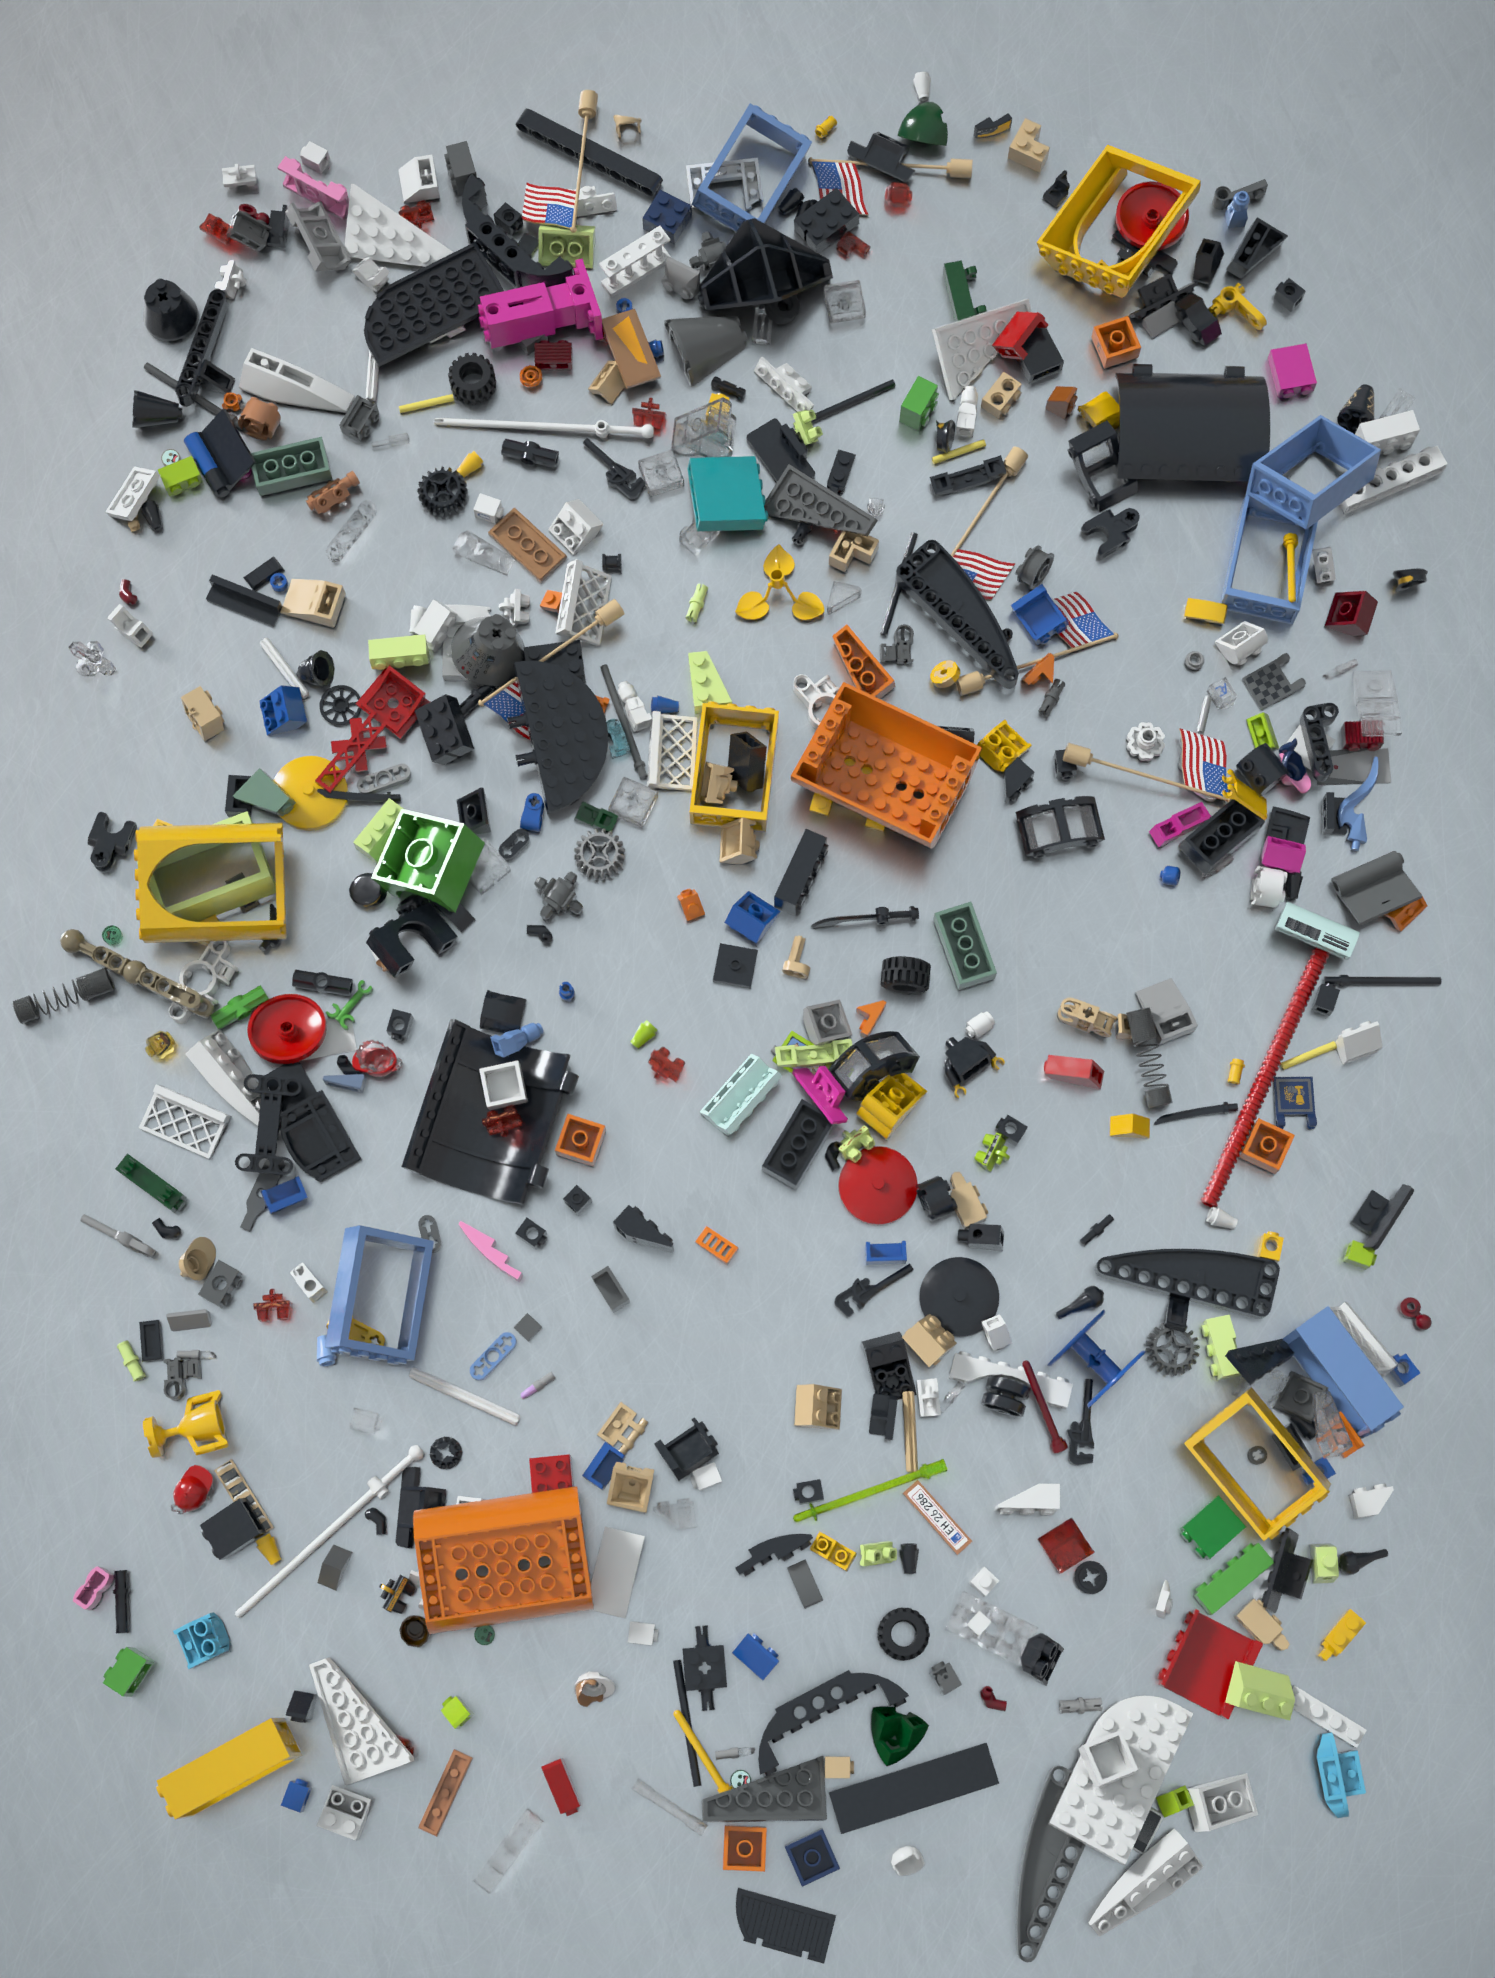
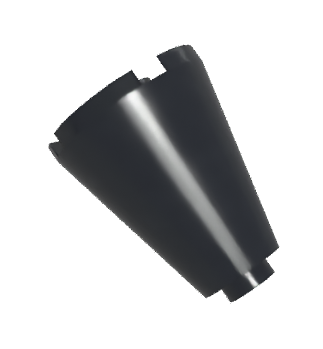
[132,390,183,428]

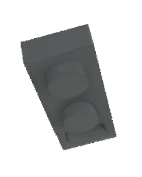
[1212,179,1268,210]

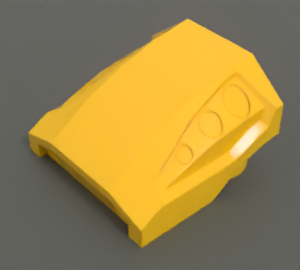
[1077,391,1120,430]
[977,720,1032,772]

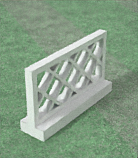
[555,559,612,646]
[647,711,697,791]
[139,1084,231,1159]
[1330,1302,1399,1378]

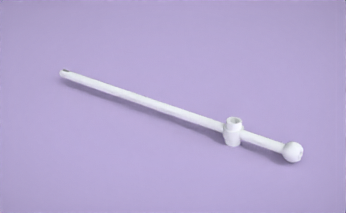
[434,418,654,439]
[235,1445,424,1618]

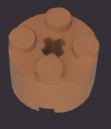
[238,397,281,441]

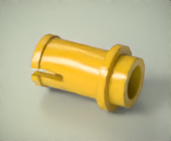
[815,116,837,138]
[1227,1059,1245,1085]

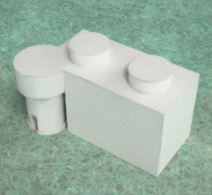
[414,599,458,652]

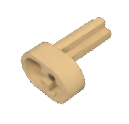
[782,935,811,979]

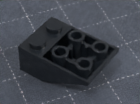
[613,1205,674,1253]
[861,1332,917,1400]

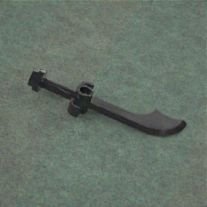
[811,906,919,928]

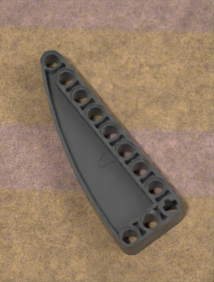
[1016,1766,1086,1962]

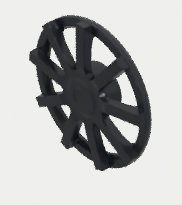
[319,685,361,726]

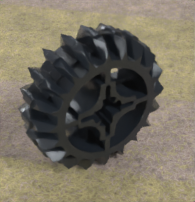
[417,466,468,516]

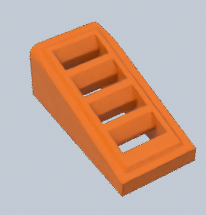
[695,1226,739,1265]

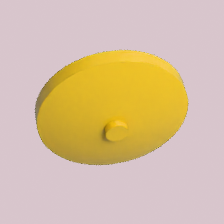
[274,756,349,831]

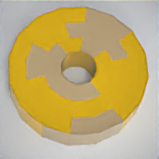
[930,660,961,688]

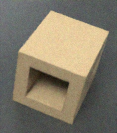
[825,1756,854,1778]

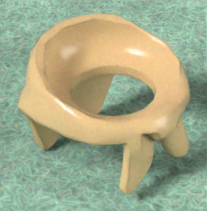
[613,115,642,138]

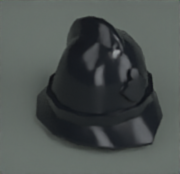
[296,650,335,686]

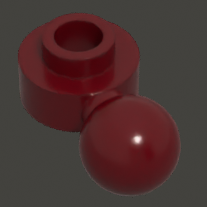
[238,204,270,225]
[1400,1297,1432,1330]

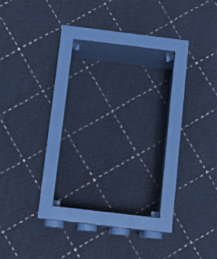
[691,103,812,232]
[1246,415,1381,529]
[1220,494,1318,624]
[325,1225,434,1365]
[1283,1306,1404,1439]

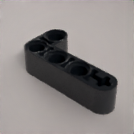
[1300,703,1339,782]

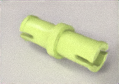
[685,584,708,622]
[117,1340,146,1382]

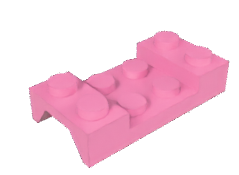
[277,156,349,219]

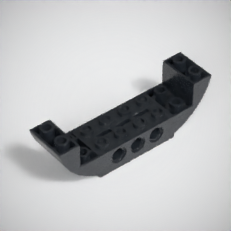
[462,174,573,288]
[758,1670,909,1776]

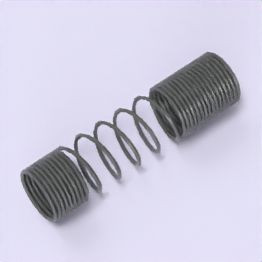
[12,967,114,1024]
[1126,1007,1173,1108]

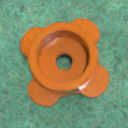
[222,392,242,411]

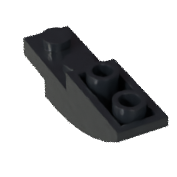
[735,1534,813,1577]

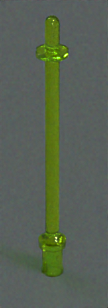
[793,1459,947,1522]

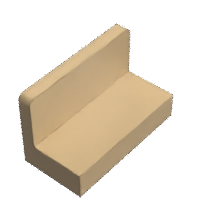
[588,361,625,404]

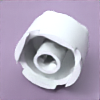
[1250,866,1287,908]

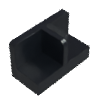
[869,1393,898,1440]

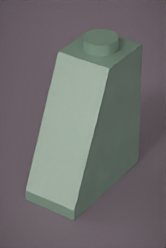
[233,768,296,816]

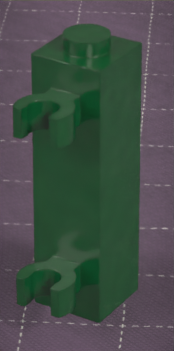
[943,260,987,322]
[115,1153,187,1213]

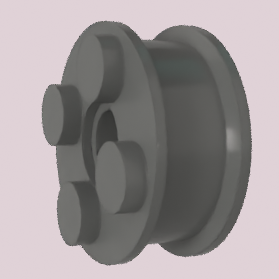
[1015,545,1054,590]

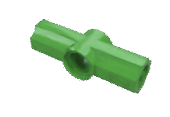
[210,985,269,1029]

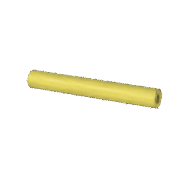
[399,394,454,414]
[932,439,986,464]
[1280,1041,1337,1070]

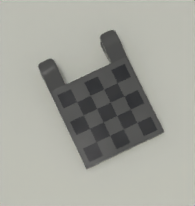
[1242,653,1306,710]

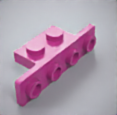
[792,1066,848,1124]

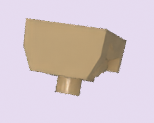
[700,762,737,804]
[720,817,760,864]
[607,1462,654,1513]

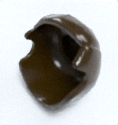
[399,1615,430,1648]

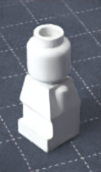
[956,386,978,437]
[618,681,652,732]

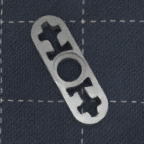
[357,764,411,794]

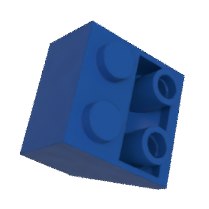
[259,685,307,736]
[732,1633,779,1680]

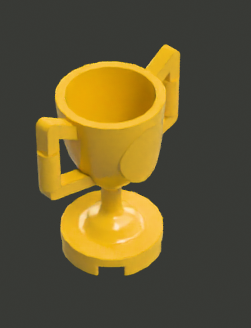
[143,1390,229,1458]

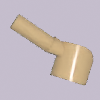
[127,514,140,532]

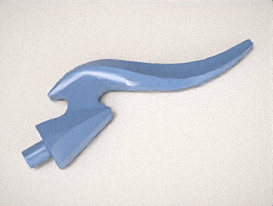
[1337,757,1378,851]

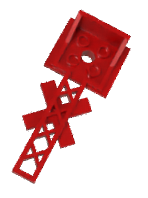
[315,665,430,793]

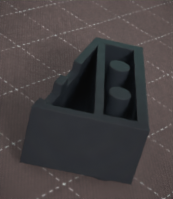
[1226,217,1288,279]

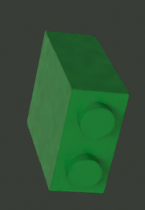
[1180,1495,1246,1560]

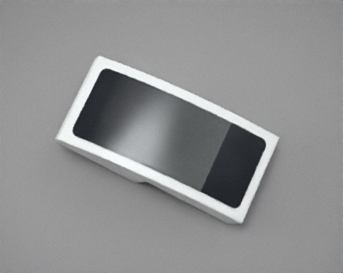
[1133,1807,1164,1855]

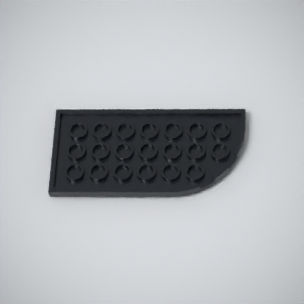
[364,242,504,367]

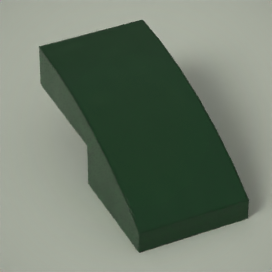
[574,801,618,833]

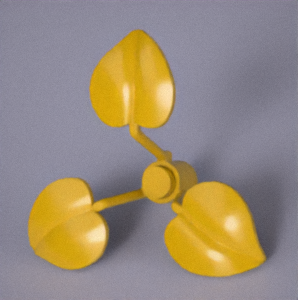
[735,544,825,621]

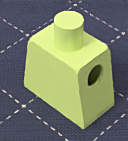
[1310,1543,1339,1584]

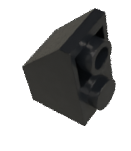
[1193,238,1225,285]
[1003,757,1035,804]
[286,1690,317,1723]

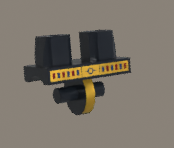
[379,1574,416,1614]

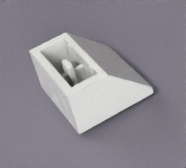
[399,155,440,203]
[548,499,604,555]
[1335,1021,1383,1065]
[317,1785,371,1841]

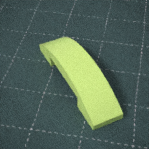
[775,1039,852,1067]

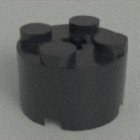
[916,1176,958,1222]

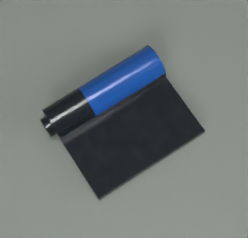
[184,409,256,497]

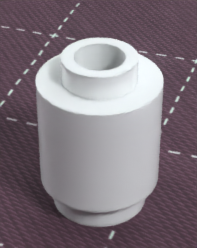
[965,1011,995,1039]

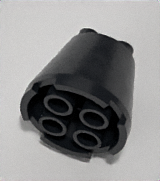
[143,278,199,343]

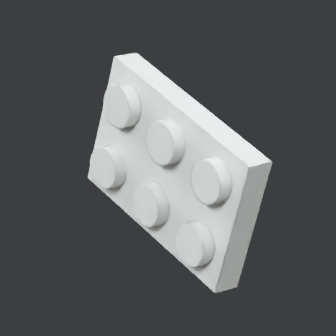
[106,467,161,521]

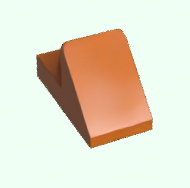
[1021,653,1054,685]
[856,1000,887,1038]

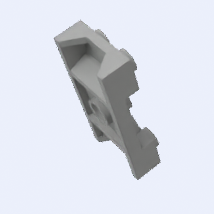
[285,201,351,271]

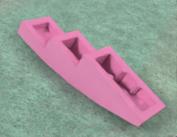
[459,1221,523,1282]

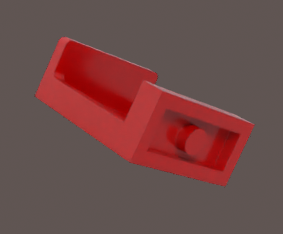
[992,311,1048,360]

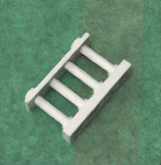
[599,226,671,298]

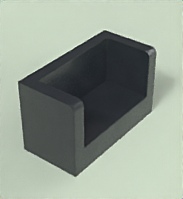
[225,775,252,818]

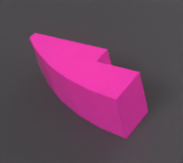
[1149,802,1211,847]

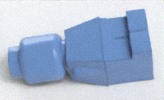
[1225,191,1250,229]
[490,1023,544,1057]

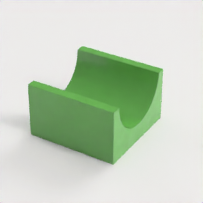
[371,809,485,913]

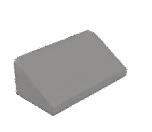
[1142,301,1181,339]
[166,1309,211,1331]

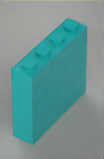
[687,456,768,532]

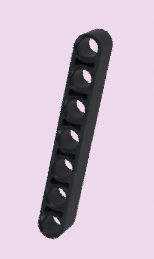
[175,289,228,407]

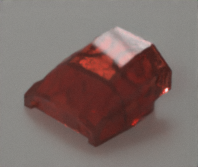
[1037,1518,1095,1574]

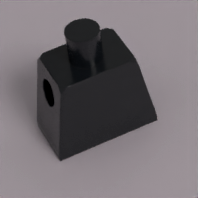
[958,1224,1004,1251]

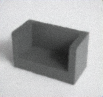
[591,1266,630,1313]

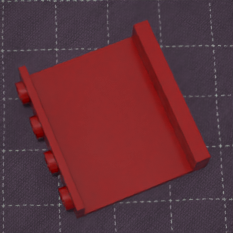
[1157,1609,1263,1719]

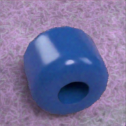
[1160,866,1181,886]

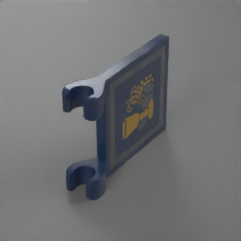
[1273,1076,1317,1129]

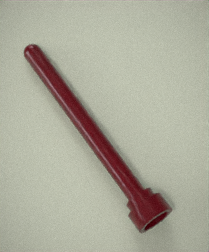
[1022,1360,1068,1453]

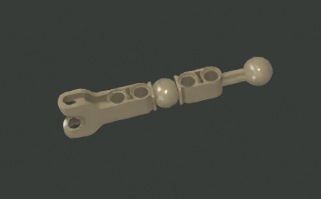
[60,929,214,1018]

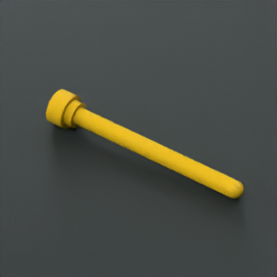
[1283,533,1298,603]
[673,1710,734,1794]

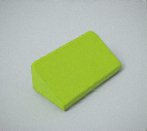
[1246,712,1279,751]

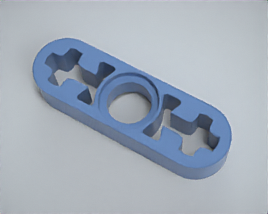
[470,1332,517,1381]

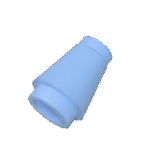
[317,1335,337,1366]

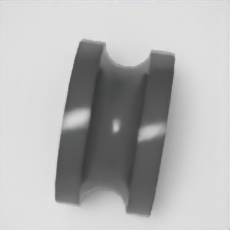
[1247,1446,1267,1465]

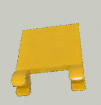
[1222,769,1267,820]

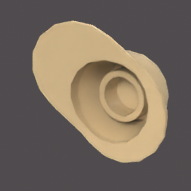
[179,1237,216,1281]

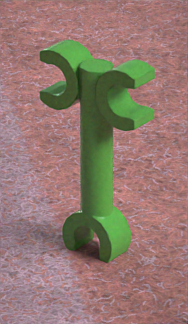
[326,980,373,1031]

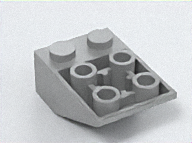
[1135,978,1198,1045]

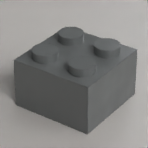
[444,141,477,196]

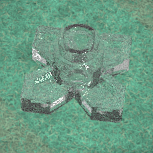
[68,641,117,676]

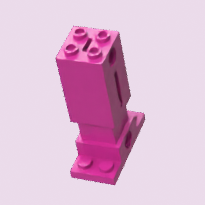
[478,259,603,349]

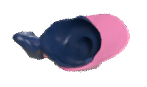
[1279,738,1311,794]

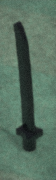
[317,789,401,802]
[1154,1102,1238,1125]

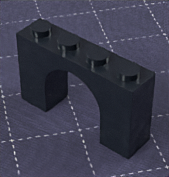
[366,902,458,978]

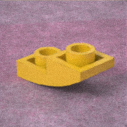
[1184,598,1228,624]
[810,1531,857,1572]

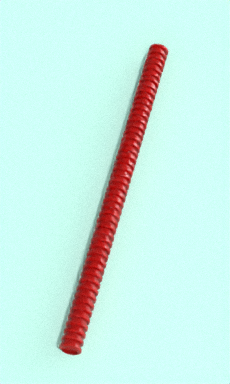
[1201,947,1331,1208]

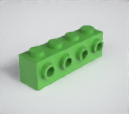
[1194,1543,1274,1615]

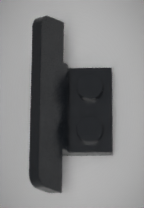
[847,132,915,182]
[1112,230,1178,277]
[1350,1184,1414,1250]
[395,1467,446,1548]

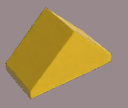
[1110,1114,1150,1139]

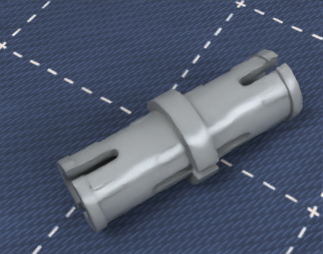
[1059,1697,1103,1714]

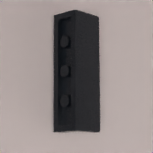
[206,574,282,627]

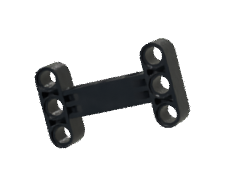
[235,1074,302,1175]

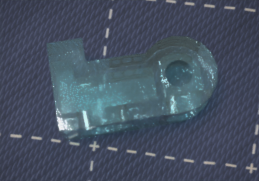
[607,719,630,759]

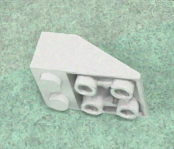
[995,1484,1060,1515]

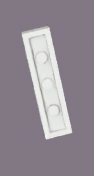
[1292,1685,1367,1748]

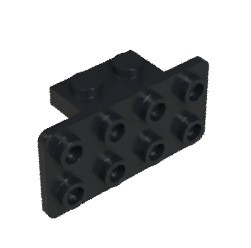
[746,418,815,482]
[1262,1528,1313,1613]

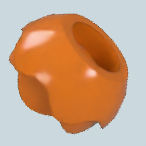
[520,365,542,388]

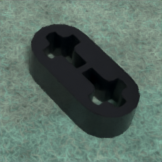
[498,829,530,861]

